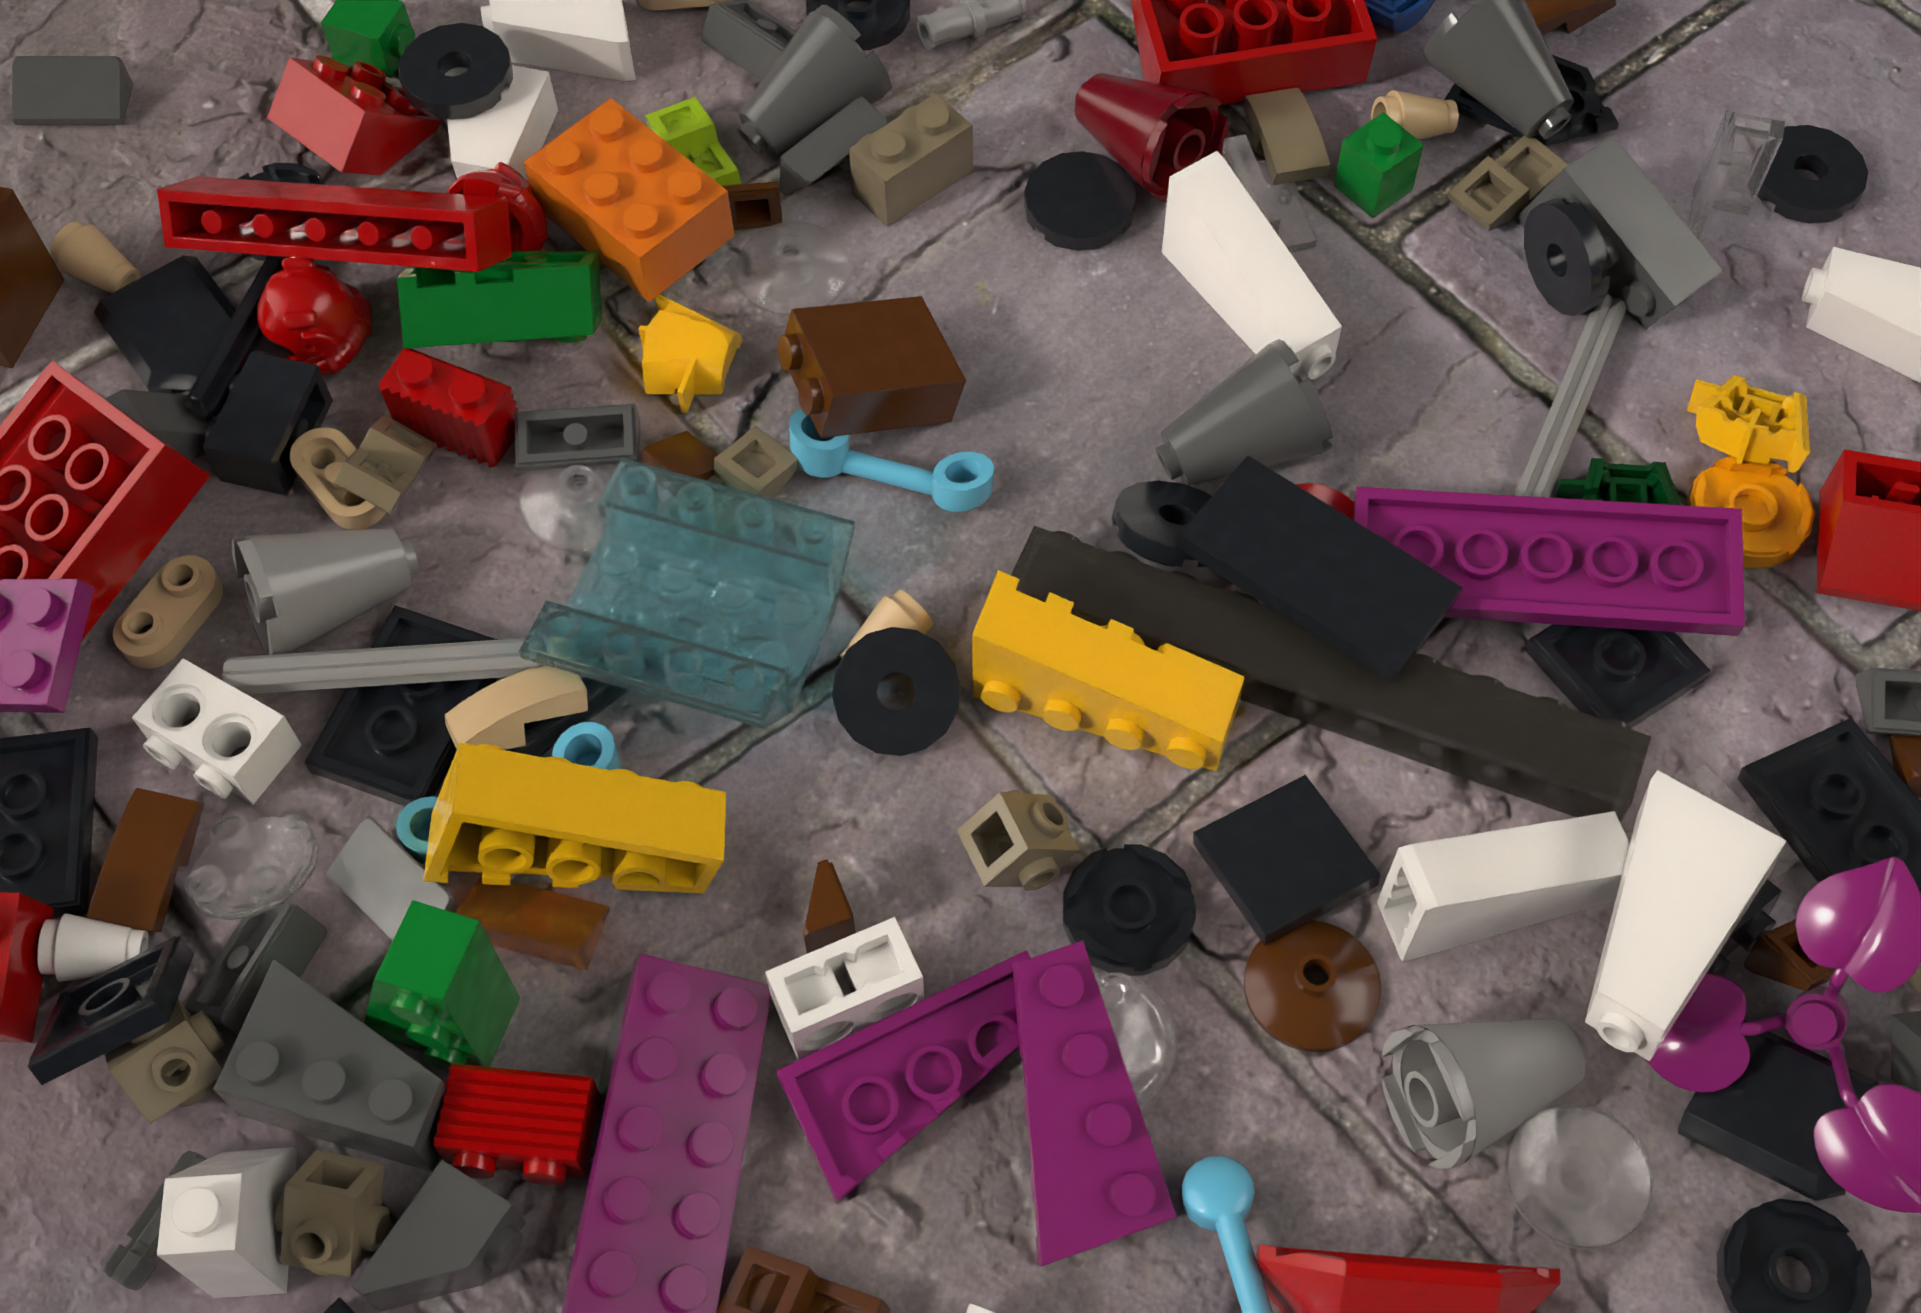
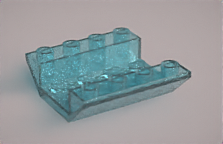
[519,458,855,729]

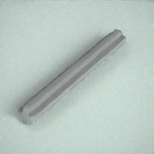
[1514,294,1627,498]
[222,637,546,694]

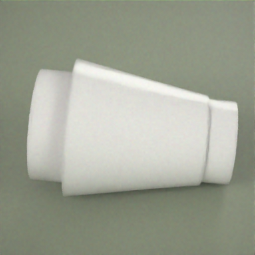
[38,913,149,982]

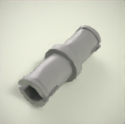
[917,0,1027,50]

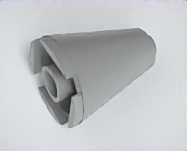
[232,529,419,655]
[1382,1018,1588,1170]

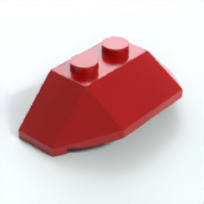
[1255,1245,1561,1313]

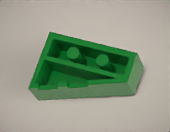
[397,251,603,349]
[364,900,520,1072]

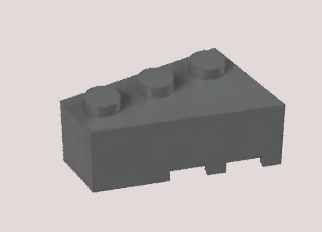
[213,959,446,1172]

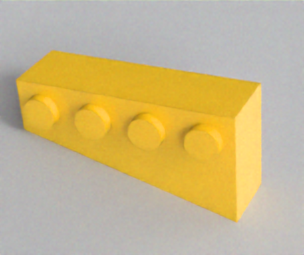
[972,570,1244,772]
[423,742,726,893]

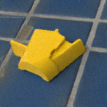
[638,294,743,414]
[1686,375,1810,473]

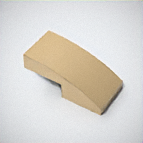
[445,658,588,750]

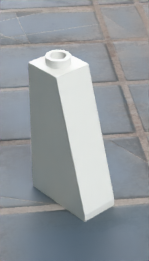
[1162,151,1342,380]
[1802,247,1921,383]
[1585,770,1786,1061]
[1377,811,1632,962]

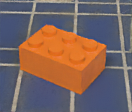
[523,98,735,302]

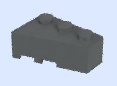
[1514,134,1723,329]

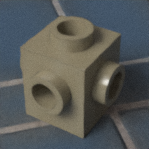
[957,790,1079,891]
[104,999,226,1124]
[274,1150,390,1278]

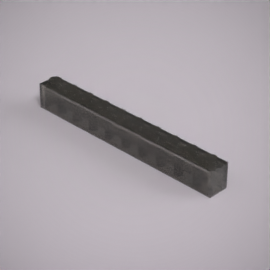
[1011,526,1651,822]

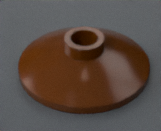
[1244,920,1381,1052]

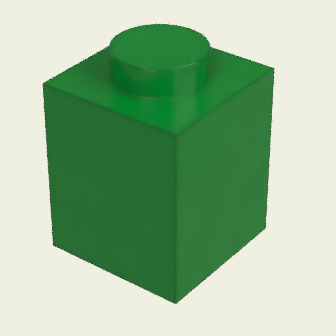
[321,0,415,78]
[1334,112,1424,218]

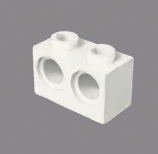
[132,658,302,805]
[765,917,925,1060]

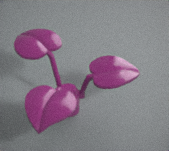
[1644,857,1921,1213]

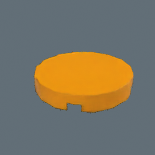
[1685,456,1815,569]

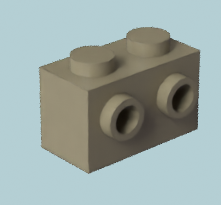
[849,93,973,227]

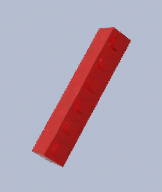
[157,176,512,272]

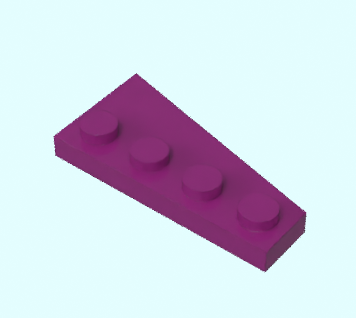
[1012,941,1177,1267]
[776,950,1031,1204]

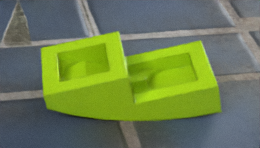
[645,97,741,186]

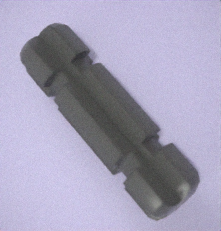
[103,1151,207,1291]

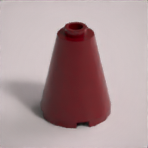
[1075,73,1229,202]

